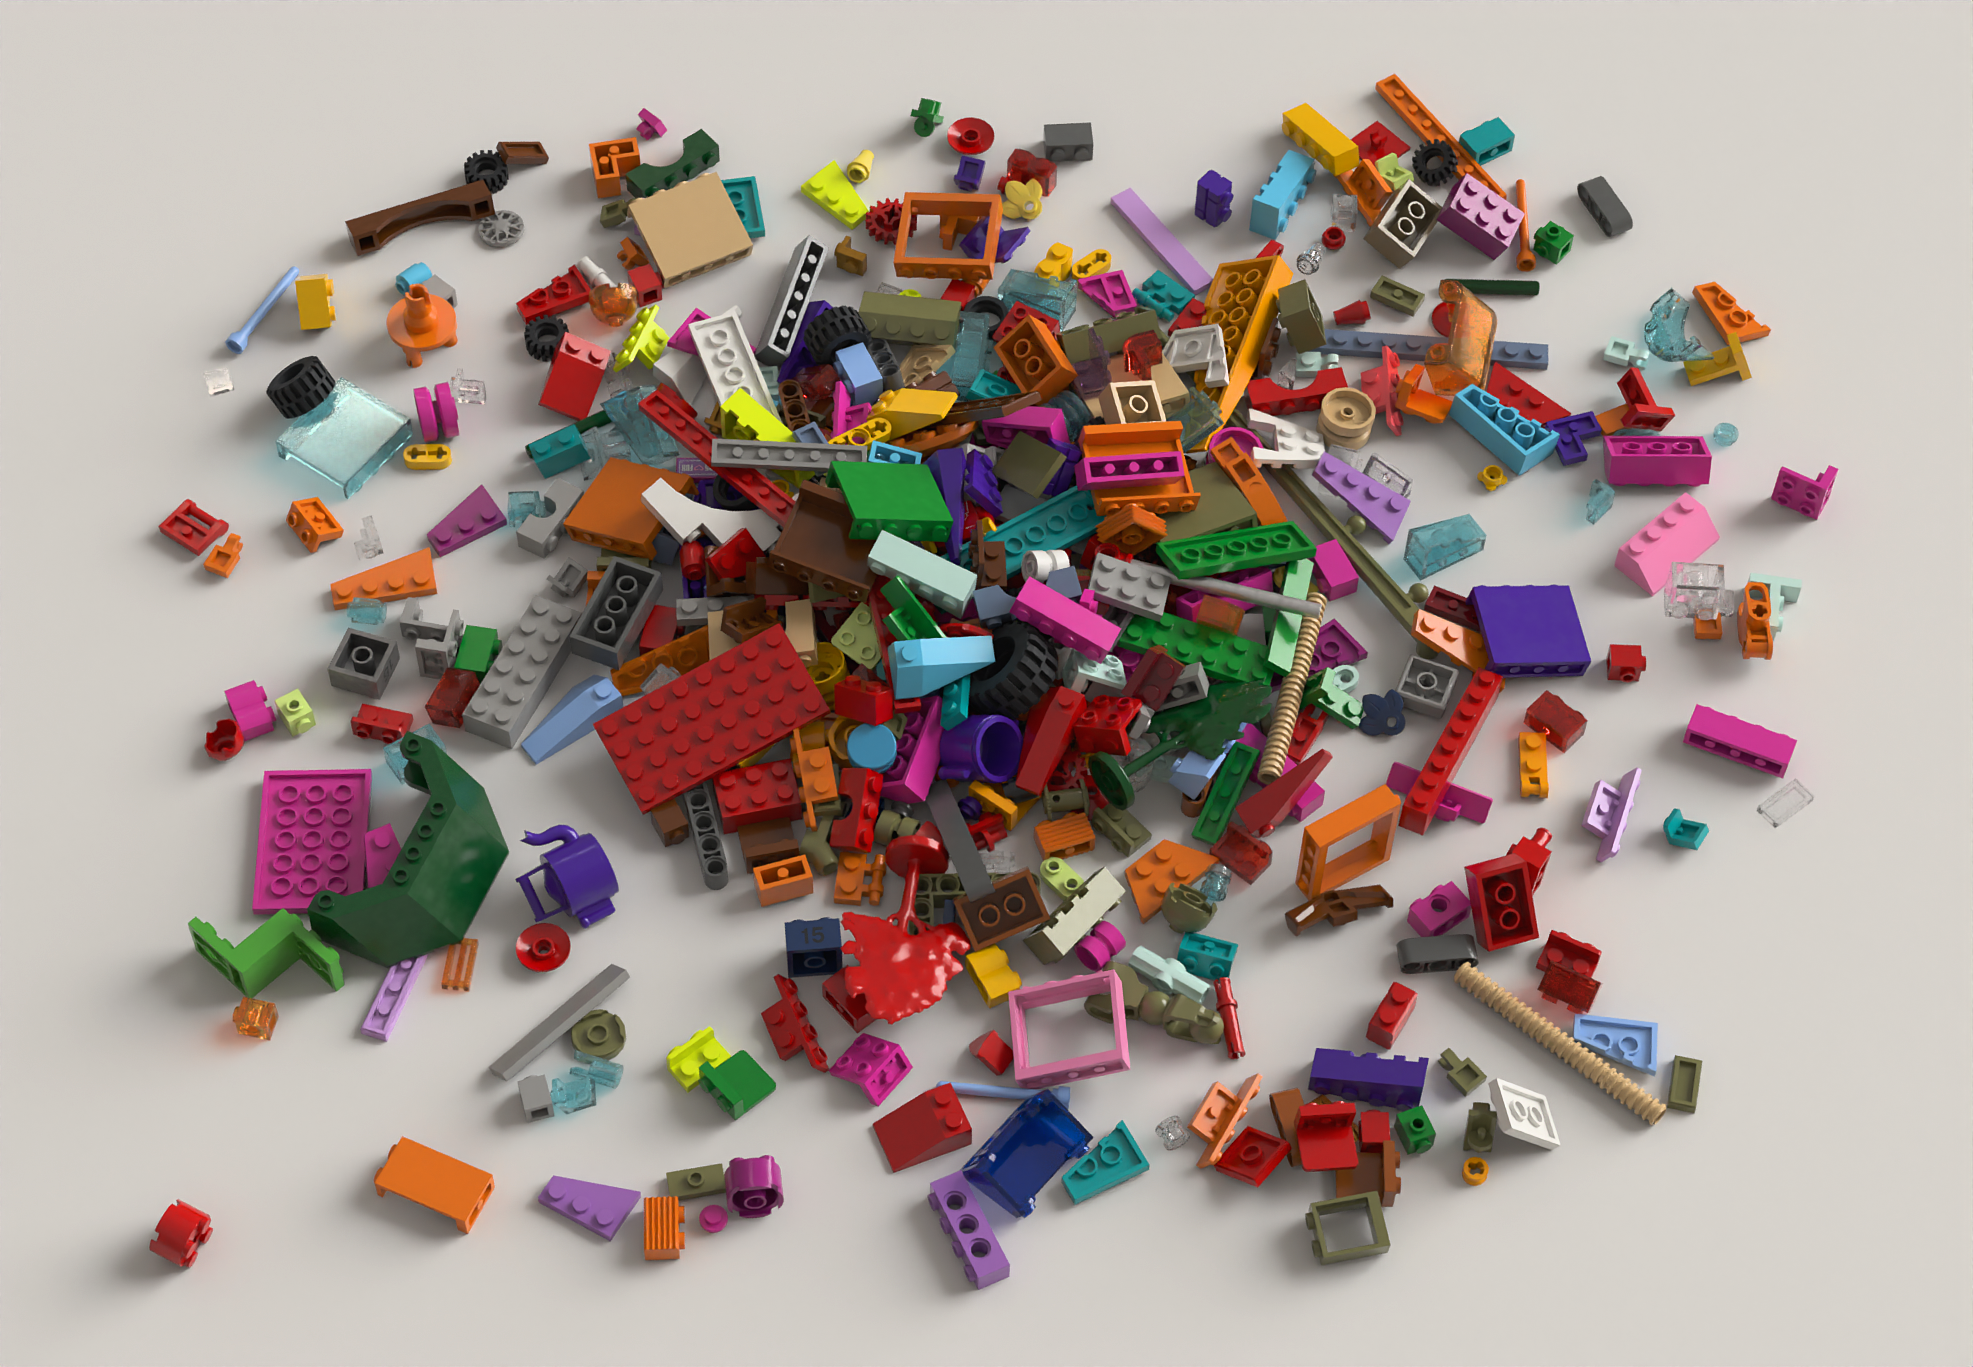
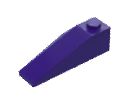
[776,300,833,390]

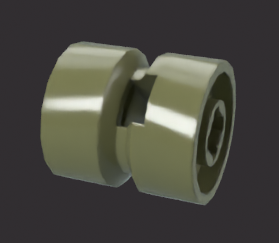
[873,809,921,846]

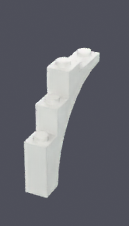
[641,478,799,555]

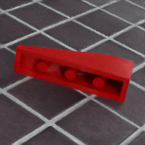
[1235,749,1333,838]

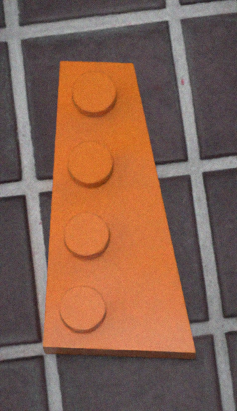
[331,547,437,610]

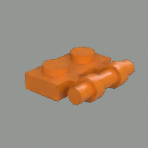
[834,852,887,906]

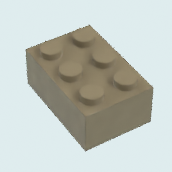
[1363,179,1442,269]

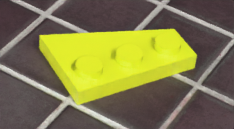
[801,160,869,230]

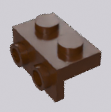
[720,597,782,644]

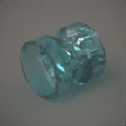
[1200,864,1233,901]

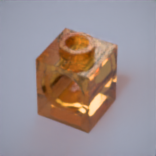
[233,997,279,1040]

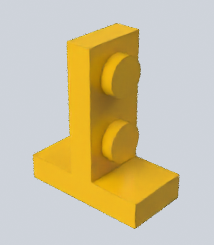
[1683,332,1752,386]

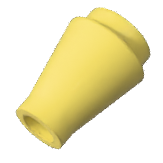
[847,150,874,183]

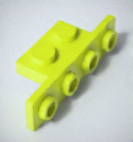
[613,304,669,373]

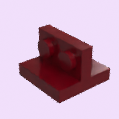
[1121,645,1186,711]

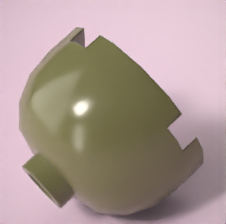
[1162,883,1218,934]

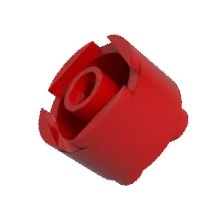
[149,1199,213,1268]

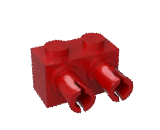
[1506,828,1552,896]

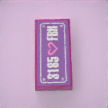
[676,458,718,483]

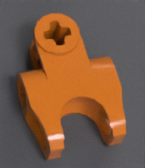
[1737,582,1773,660]

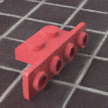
[1361,345,1404,436]

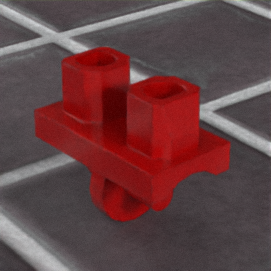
[965,811,1008,853]

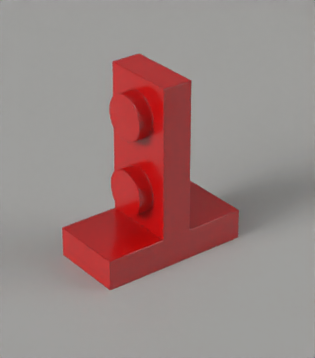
[1617,367,1675,431]

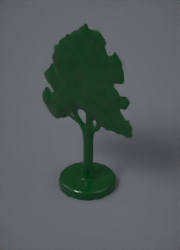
[1088,680,1272,811]

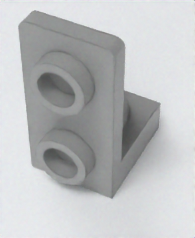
[400,597,448,642]

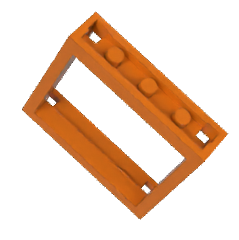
[893,192,1003,280]
[1295,784,1401,901]

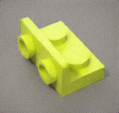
[666,1026,731,1093]

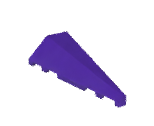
[923,448,966,565]

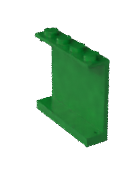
[825,461,954,542]

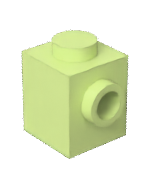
[274,689,316,737]

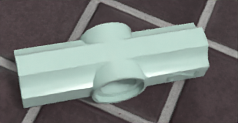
[1128,946,1211,1005]

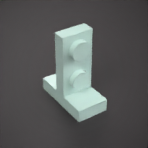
[1747,573,1802,641]

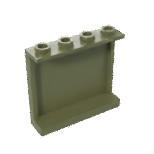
[1154,462,1258,566]

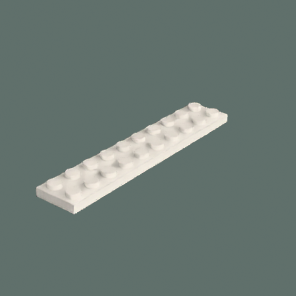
[688,311,800,496]

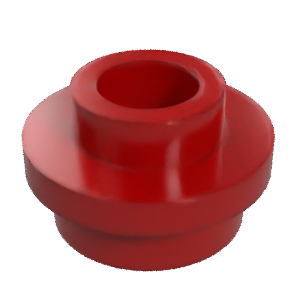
[1321,227,1346,250]

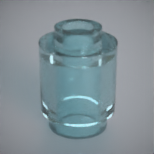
[347,597,387,625]

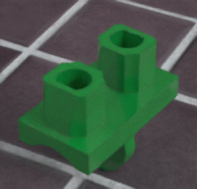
[910,98,944,137]

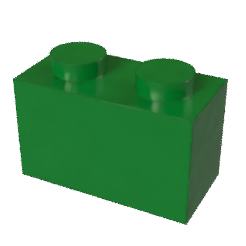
[454,625,502,685]

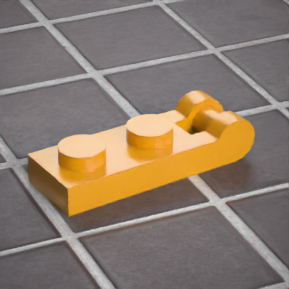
[1518,732,1549,798]

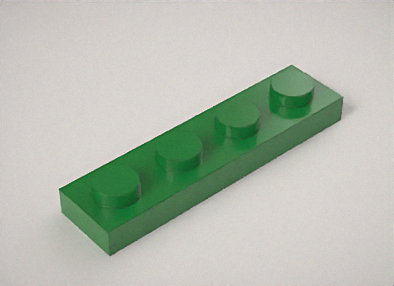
[1191,741,1261,847]

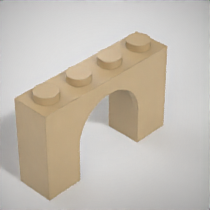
[708,599,818,668]

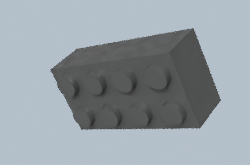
[569,556,663,670]

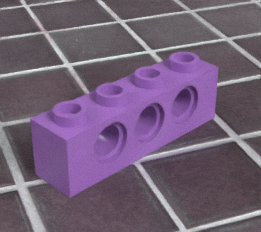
[927,1170,1010,1290]

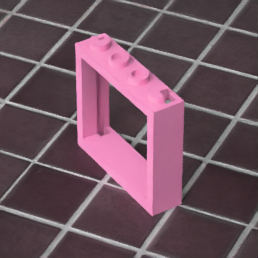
[1008,969,1130,1089]

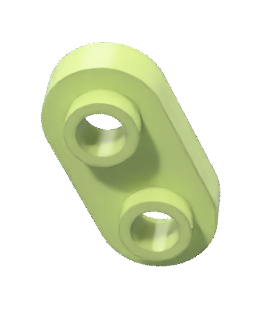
[1040,857,1084,901]

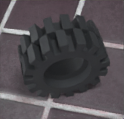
[1412,139,1458,186]
[464,150,509,194]
[524,315,569,362]

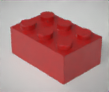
[712,758,802,835]
[1464,853,1539,952]

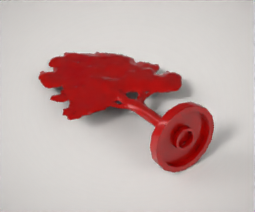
[840,835,971,1025]

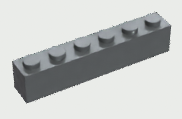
[754,235,829,367]

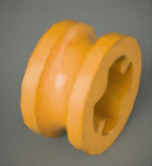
[1462,1157,1489,1186]

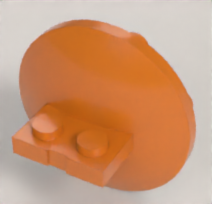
[885,421,979,464]

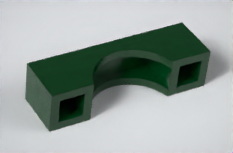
[625,129,720,198]

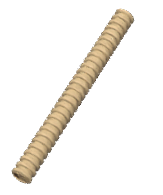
[1257,592,1327,785]
[1454,962,1666,1126]

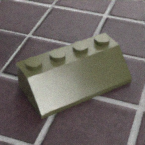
[858,291,961,351]

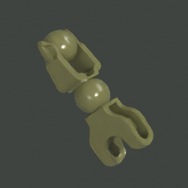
[1084,961,1224,1044]

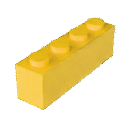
[1282,103,1359,176]

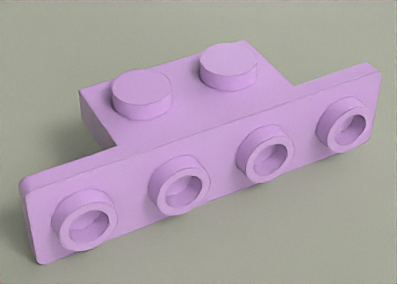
[1581,767,1642,862]

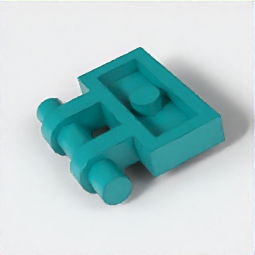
[1132,270,1195,322]

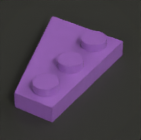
[538,1175,641,1242]

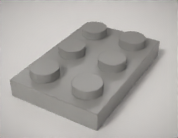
[1087,552,1171,622]

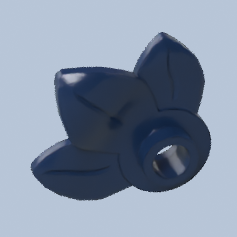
[1358,689,1406,736]

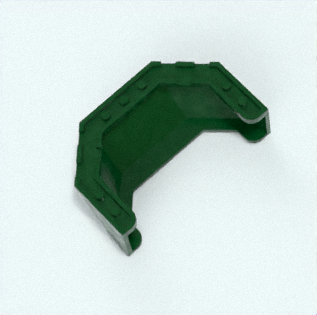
[307,731,509,968]

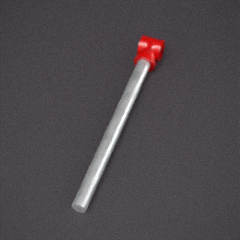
[1094,543,1322,619]

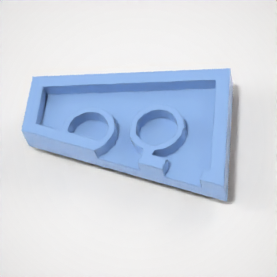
[1573,1014,1658,1077]

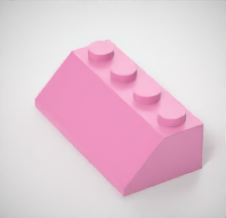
[1614,492,1720,596]

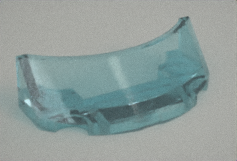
[1644,288,1714,362]

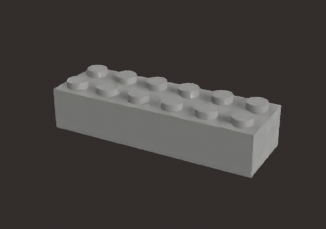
[462,595,582,749]

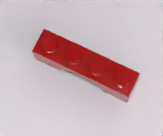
[1244,367,1348,416]

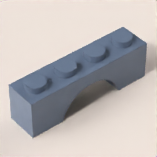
[973,566,1082,629]

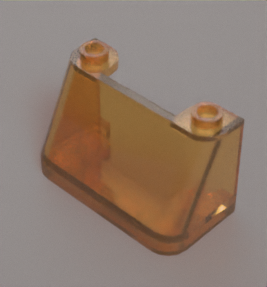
[1424,280,1497,396]

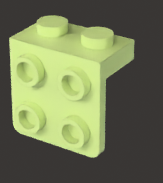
[831,602,881,671]

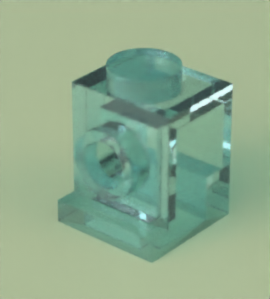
[507,491,546,527]

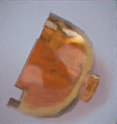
[589,283,638,327]

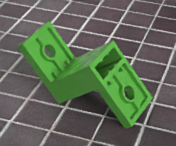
[188,908,345,1000]

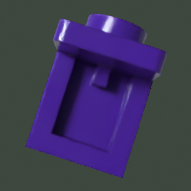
[953,156,986,191]

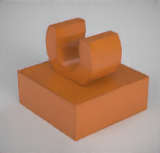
[617,237,650,270]

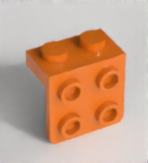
[1395,364,1453,424]

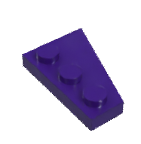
[964,449,1003,518]

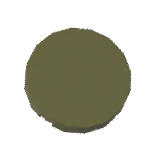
[571,1009,626,1063]

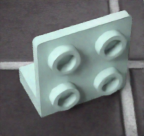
[1061,648,1127,693]

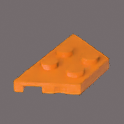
[1125,839,1219,924]

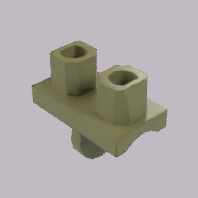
[1463,1102,1497,1153]

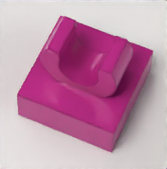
[636,108,667,140]

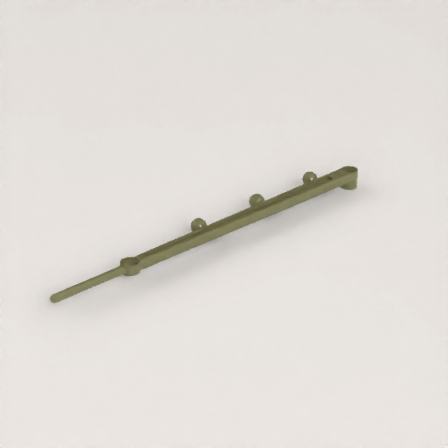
[1157,328,1438,659]

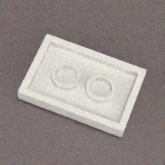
[1488,1078,1560,1150]

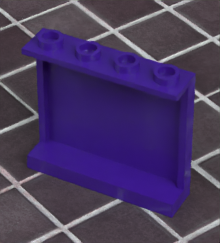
[1465,584,1592,678]

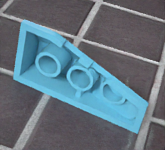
[888,636,995,700]

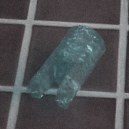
[569,1050,623,1089]

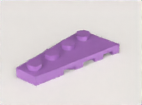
[1312,451,1411,544]

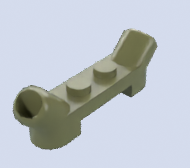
[799,771,847,875]

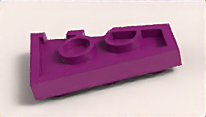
[427,484,507,557]

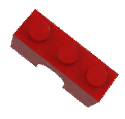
[829,768,884,853]

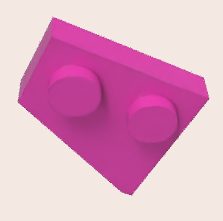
[1077,270,1137,317]

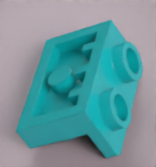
[1177,932,1238,982]

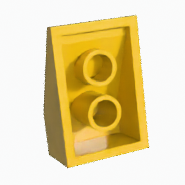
[866,388,958,441]

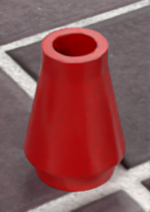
[1333,300,1371,325]

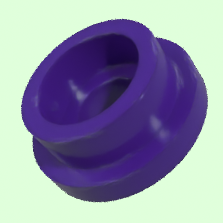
[958,796,983,820]

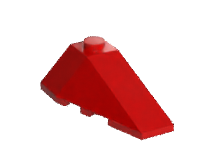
[1015,686,1088,796]

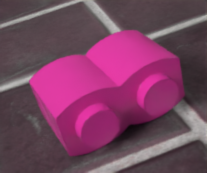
[224,680,276,741]

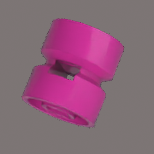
[1074,921,1126,972]

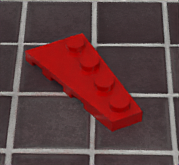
[754,594,869,610]

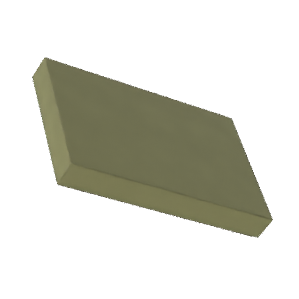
[992,431,1067,499]

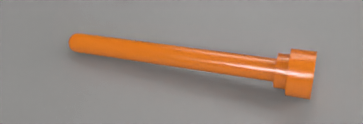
[1516,179,1536,272]

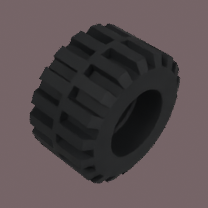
[803,306,872,371]
[266,356,335,419]

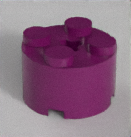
[724,1155,784,1218]

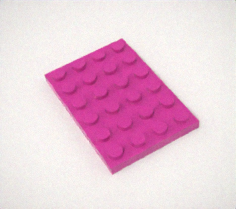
[252,769,372,915]

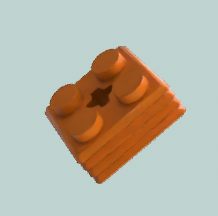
[1095,503,1168,555]

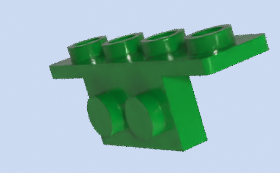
[880,575,947,641]

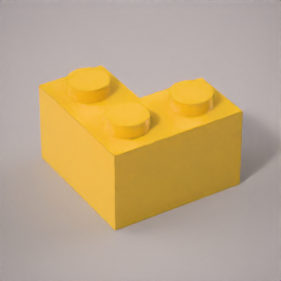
[295,274,336,330]

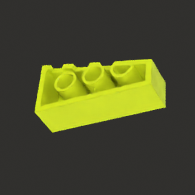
[720,388,815,489]

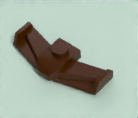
[1285,884,1393,937]

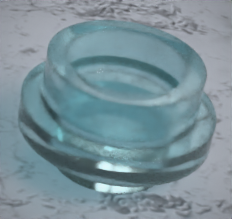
[1713,423,1739,447]

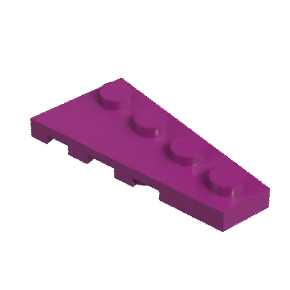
[1269,618,1368,693]

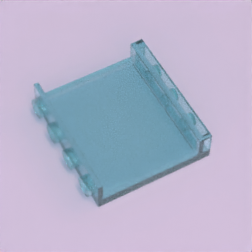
[275,377,413,499]

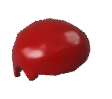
[204,719,245,761]

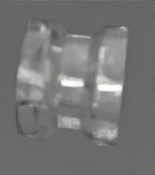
[1155,1116,1190,1151]

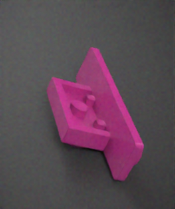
[831,381,872,445]
[1386,762,1493,823]

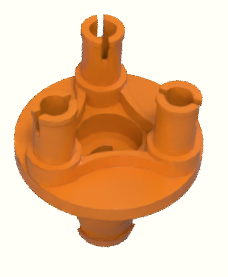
[386,284,458,368]

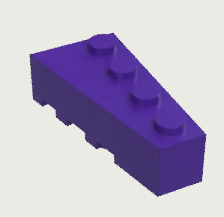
[1308,1048,1429,1112]

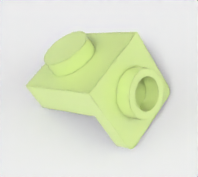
[1375,153,1414,190]

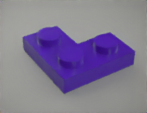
[1545,411,1602,466]

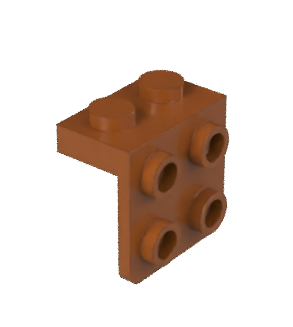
[1335,1140,1401,1207]

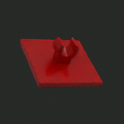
[1350,121,1411,168]

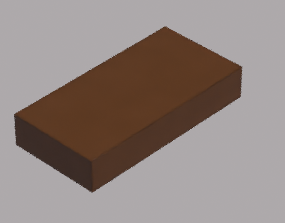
[496,142,549,164]

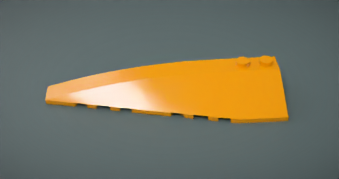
[1184,255,1293,454]

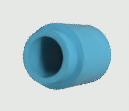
[395,262,432,295]

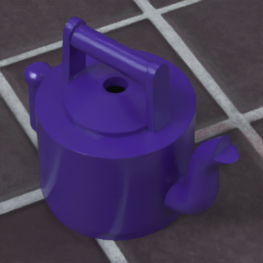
[938,714,1023,783]
[515,824,619,929]

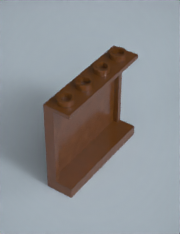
[768,480,878,603]

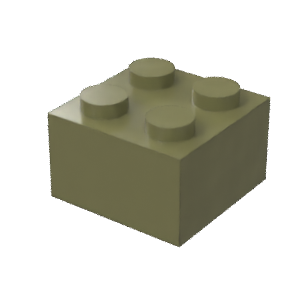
[1276,279,1327,354]

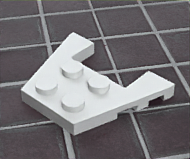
[1162,324,1229,388]
[1247,408,1325,469]

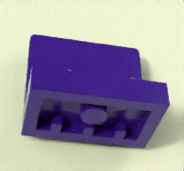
[959,216,1031,264]

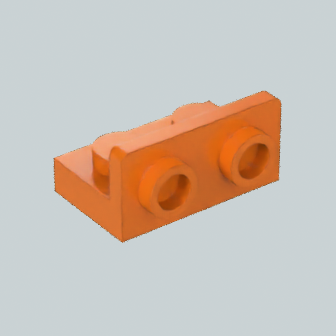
[286,497,344,553]

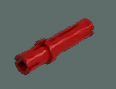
[1213,977,1246,1059]

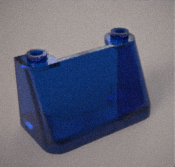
[961,1089,1094,1218]

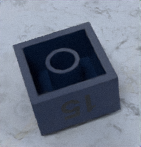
[784,917,843,978]

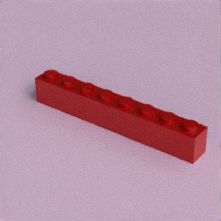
[1398,667,1503,836]

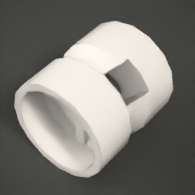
[1021,550,1070,584]

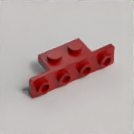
[761,974,829,1073]

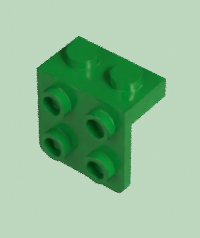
[698,1050,776,1121]

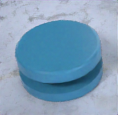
[847,723,897,774]

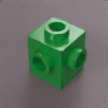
[1533,221,1574,265]

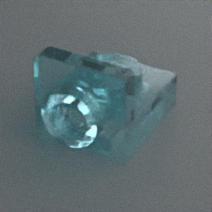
[1586,479,1615,525]

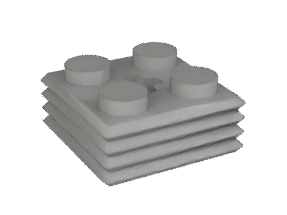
[1395,654,1459,719]

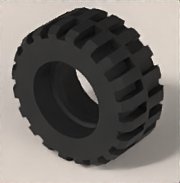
[968,621,1059,720]

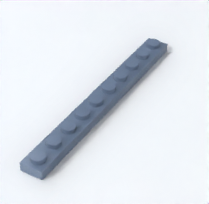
[1307,329,1548,370]

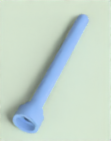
[225,266,299,354]
[936,1081,1070,1109]

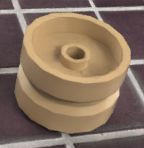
[1316,387,1376,452]

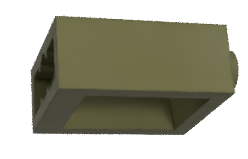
[1305,1191,1391,1265]

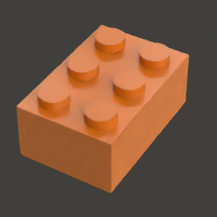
[993,315,1078,407]

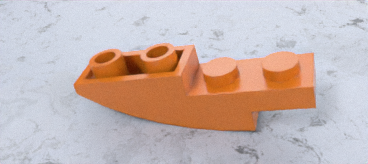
[1210,437,1287,526]

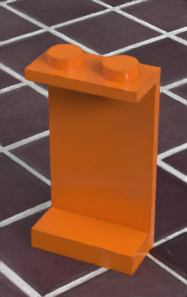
[374,1136,495,1234]

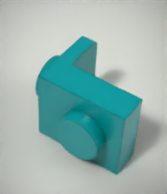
[1663,808,1709,850]

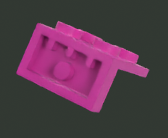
[1771,465,1838,520]
[829,1033,913,1107]

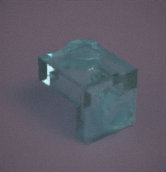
[550,1076,596,1114]

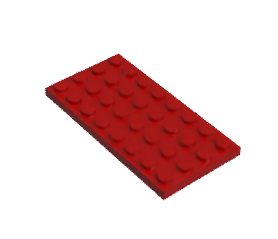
[593,623,831,815]

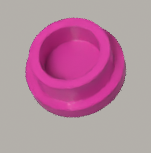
[699,1205,728,1233]

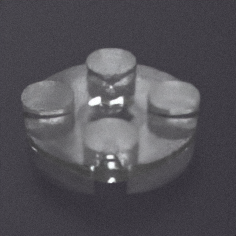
[978,850,1016,874]

